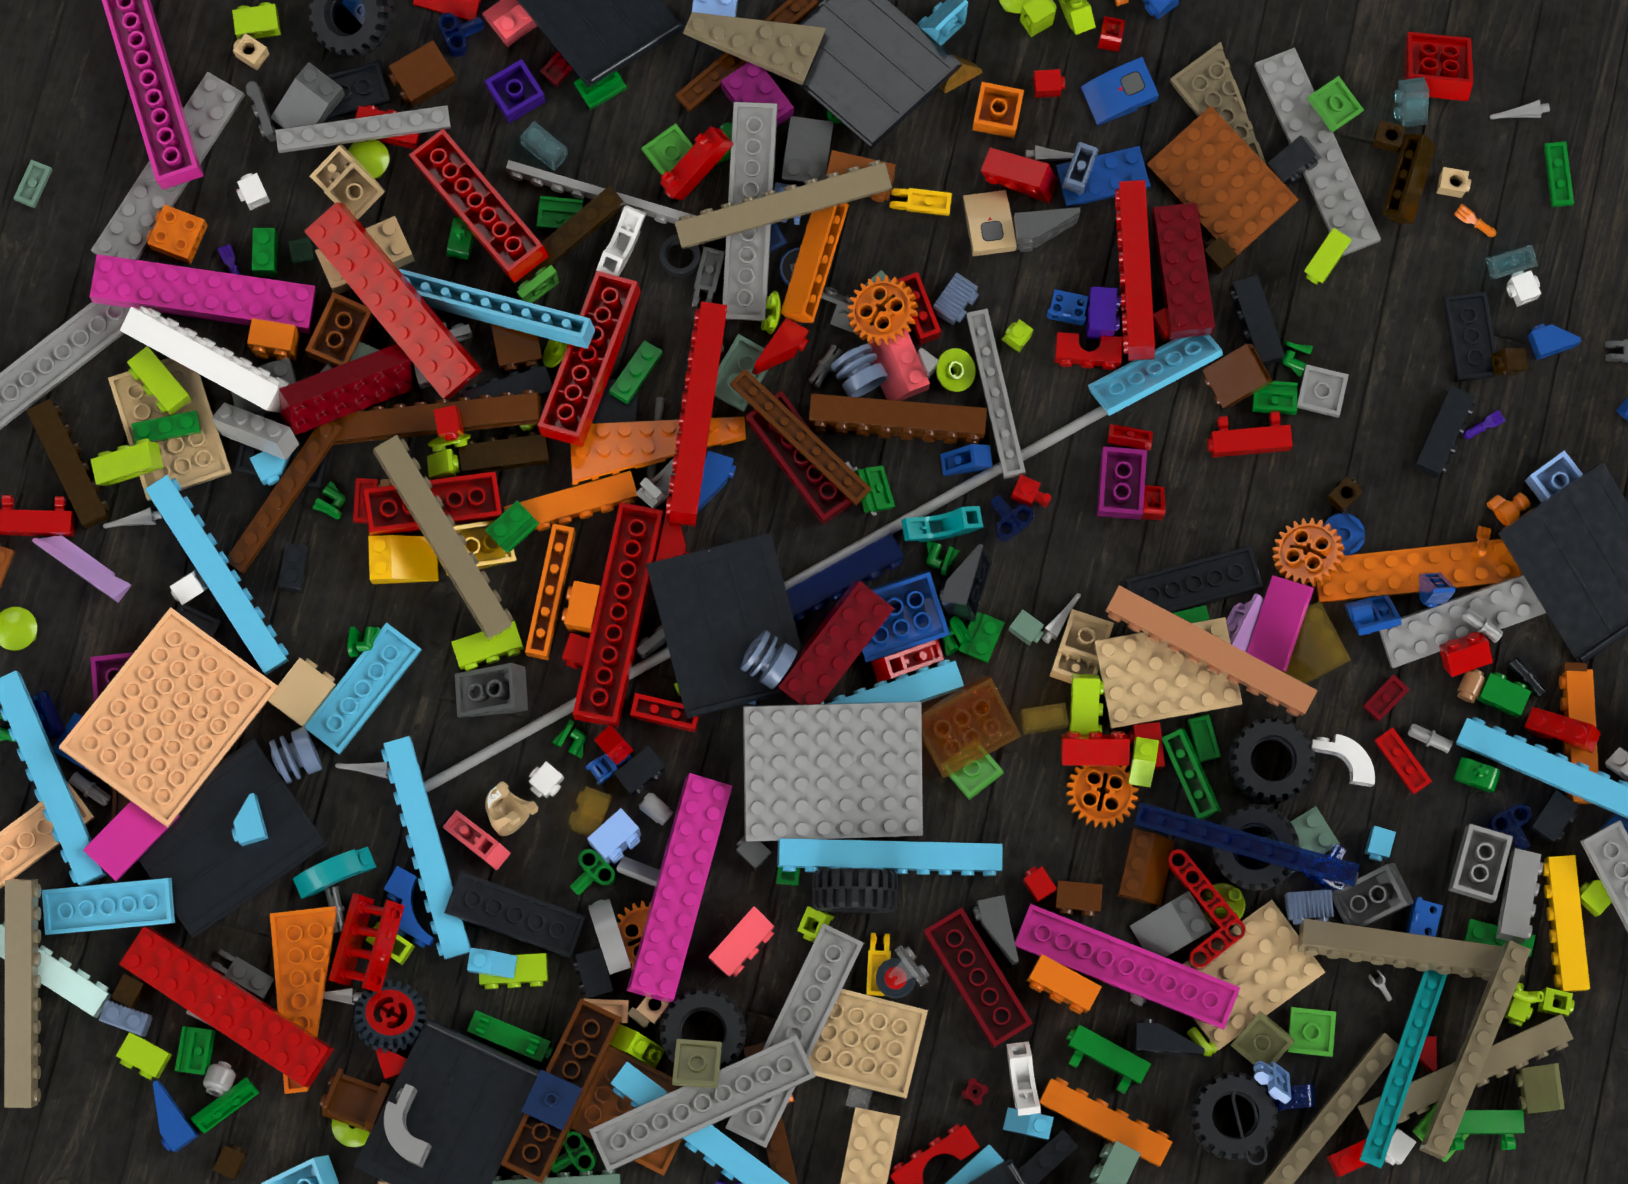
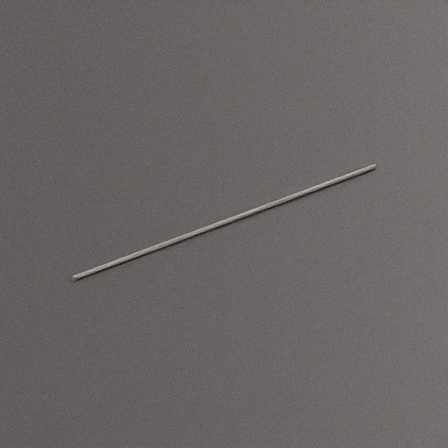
[424,406,1107,793]

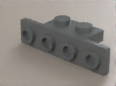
[821,287,889,335]

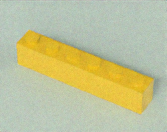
[1542,855,1590,992]

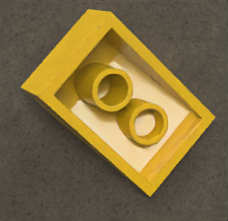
[446,520,516,576]
[368,535,439,584]

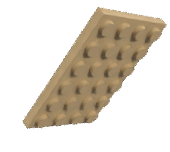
[108,358,232,501]
[1094,617,1242,729]
[1183,900,1325,1051]
[808,989,928,1099]

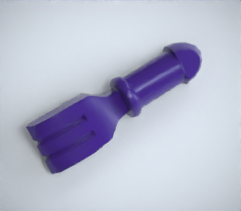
[218,243,240,275]
[1463,410,1506,439]

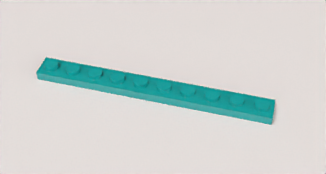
[1359,969,1447,1168]

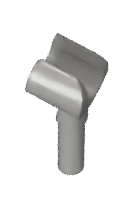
[1369,970,1392,1001]

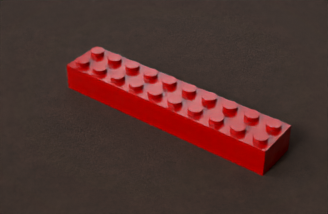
[305,202,482,399]
[666,301,727,526]
[573,502,665,728]
[119,926,334,1087]

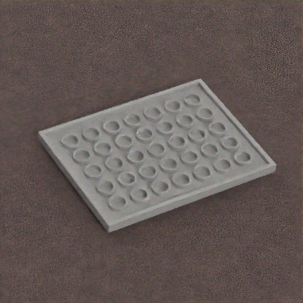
[743,701,923,842]

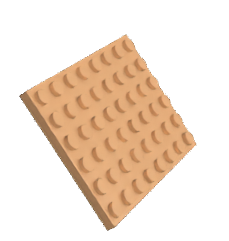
[59,607,278,828]

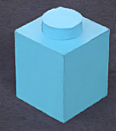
[1364,826,1396,862]

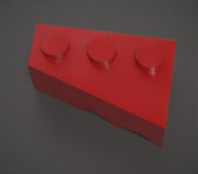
[981,148,1058,204]

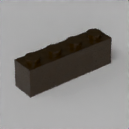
[1382,134,1437,224]
[458,431,550,476]

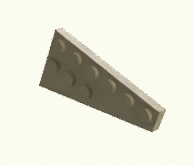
[683,12,826,85]
[1169,42,1267,165]

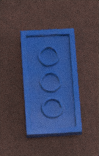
[1056,146,1150,208]

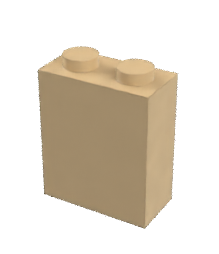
[268,658,336,727]

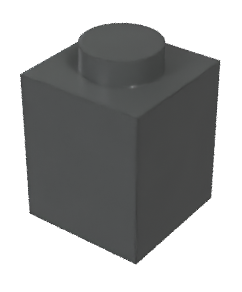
[736,836,771,870]

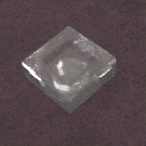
[845,1085,873,1110]

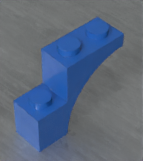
[384,866,435,948]

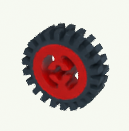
[354,980,425,1053]

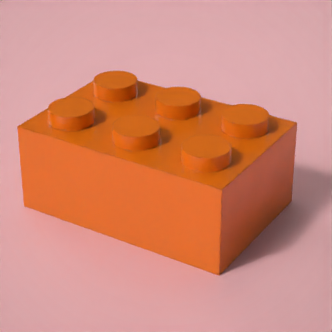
[1026,954,1102,1015]

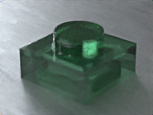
[288,237,315,264]

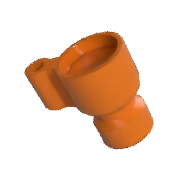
[1487,492,1531,526]

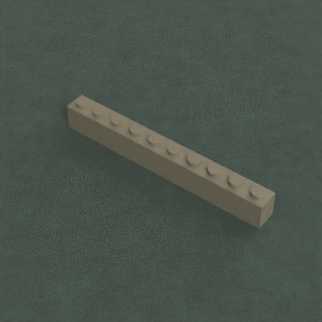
[675,160,893,249]
[373,435,513,641]
[4,879,41,1108]
[1298,918,1525,983]
[1419,940,1531,1159]
[1358,1014,1574,1130]
[1261,1033,1399,1184]

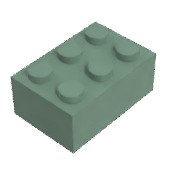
[1089,1141,1141,1184]

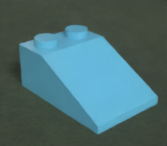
[917,0,968,46]
[261,1155,339,1184]

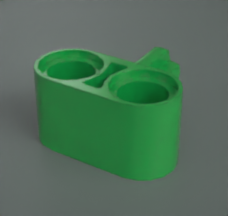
[447,216,474,260]
[1454,757,1501,793]
[570,849,616,895]
[552,1131,597,1174]

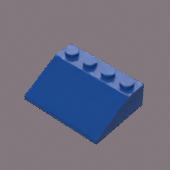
[862,570,950,662]

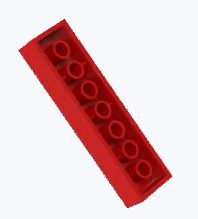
[409,129,549,283]
[1115,180,1155,361]
[538,271,641,447]

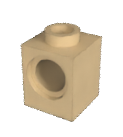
[233,33,269,71]
[1436,167,1471,198]
[636,997,671,1025]

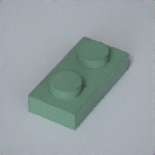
[14,160,52,208]

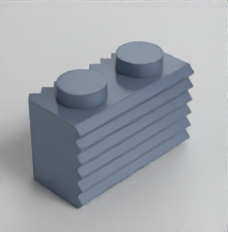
[1062,142,1098,195]
[932,272,979,325]
[1284,890,1334,925]
[99,1000,153,1037]

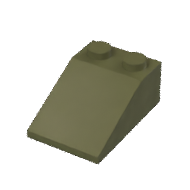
[1515,1063,1565,1114]

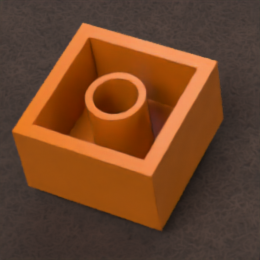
[972,82,1024,138]
[247,318,301,361]
[562,581,601,635]

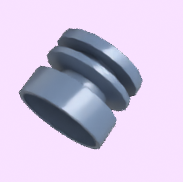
[831,344,888,397]
[740,630,797,689]
[269,726,323,784]

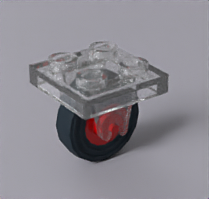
[876,945,930,998]

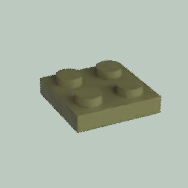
[1231,1011,1295,1065]
[672,1039,722,1088]

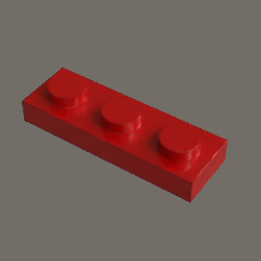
[1374,727,1432,795]

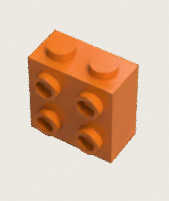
[146,204,208,264]

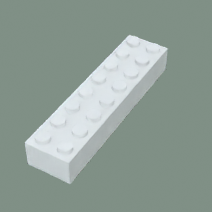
[120,306,289,413]

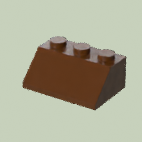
[1117,829,1175,907]

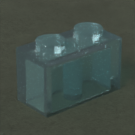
[1394,77,1429,127]
[520,121,568,171]
[1485,245,1538,279]

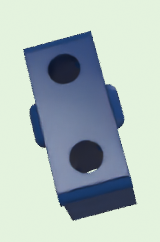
[1046,289,1089,326]
[1405,897,1443,937]

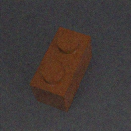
[1054,881,1103,917]

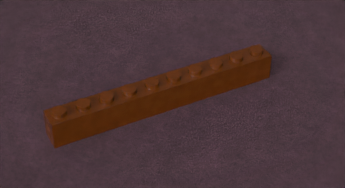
[333,390,542,445]

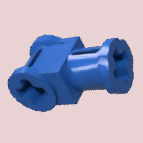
[585,753,632,786]

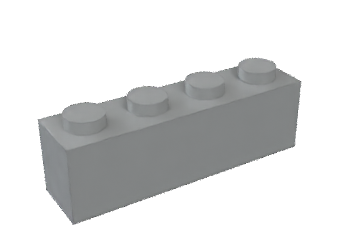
[212,402,299,460]
[1496,848,1543,944]

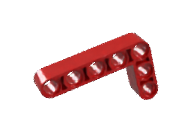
[1168,849,1245,970]

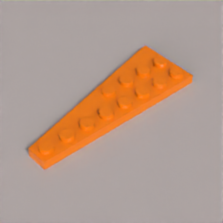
[571,416,746,485]
[270,906,337,1094]

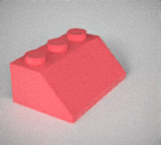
[482,0,537,47]
[867,330,930,401]
[709,907,774,978]

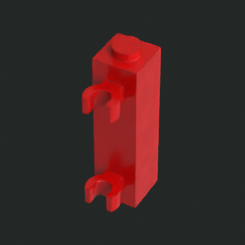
[660,126,734,200]
[1207,412,1293,458]
[0,495,75,537]

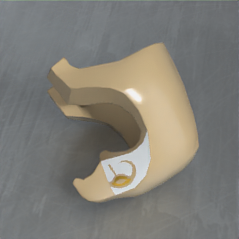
[485,781,538,836]

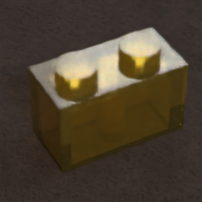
[1020,703,1069,735]
[568,787,612,837]

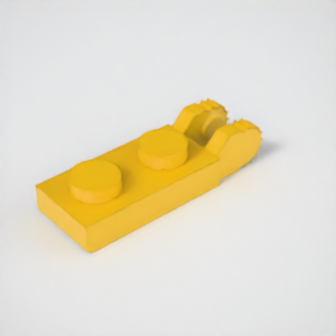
[889,188,952,216]
[866,933,891,997]

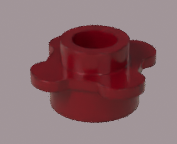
[962,1078,988,1105]

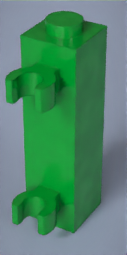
[467,1010,553,1063]
[1066,1025,1151,1094]
[1450,1110,1525,1150]

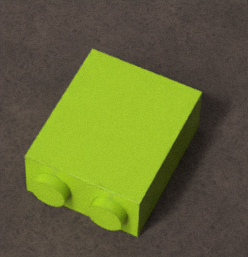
[1304,228,1353,284]

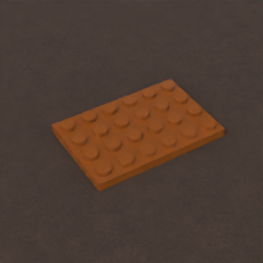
[1147,106,1299,255]
[571,1046,684,1176]

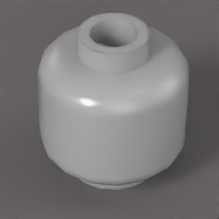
[203,1061,236,1097]

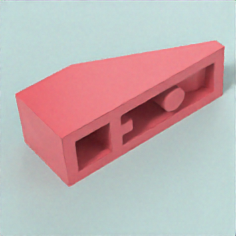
[443,810,511,870]

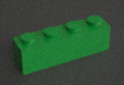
[1162,729,1221,820]

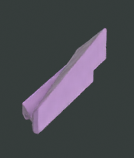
[32,535,132,603]
[1226,594,1264,652]

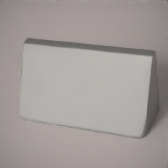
[918,348,938,380]
[616,856,660,887]

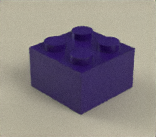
[485,59,546,123]
[1086,287,1121,341]

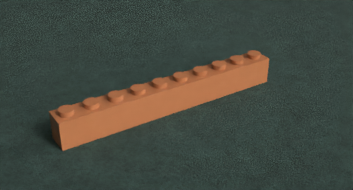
[1105,585,1318,717]

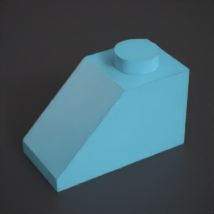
[250,451,292,486]
[232,793,268,846]
[467,948,517,979]
[1003,1107,1054,1140]

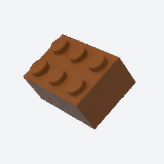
[826,150,896,202]
[305,292,375,367]

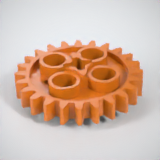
[847,275,918,346]
[1272,518,1345,587]
[1066,765,1139,829]
[617,901,651,971]

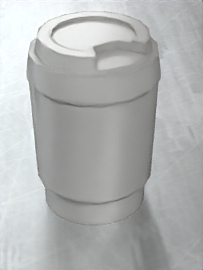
[638,792,674,826]

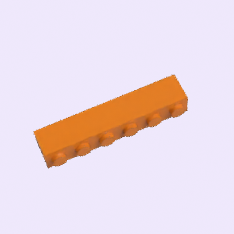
[781,203,849,323]
[504,471,639,531]
[525,524,576,660]
[1559,669,1599,804]
[1039,1077,1172,1167]

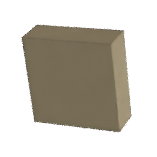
[628,1007,651,1029]

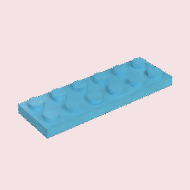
[1088,335,1223,416]
[305,623,422,755]
[42,878,175,935]

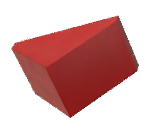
[1098,16,1125,52]
[1141,485,1166,521]
[1398,1036,1437,1073]
[375,1048,407,1080]

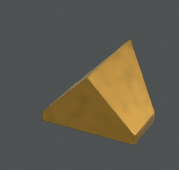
[939,54,983,93]

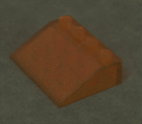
[921,675,1021,778]

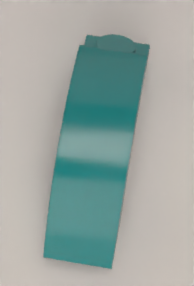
[901,506,983,542]
[293,847,376,899]

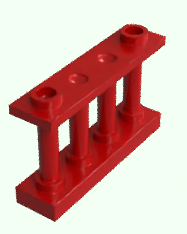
[328,893,405,993]

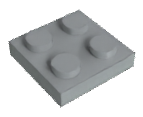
[1297,365,1349,418]

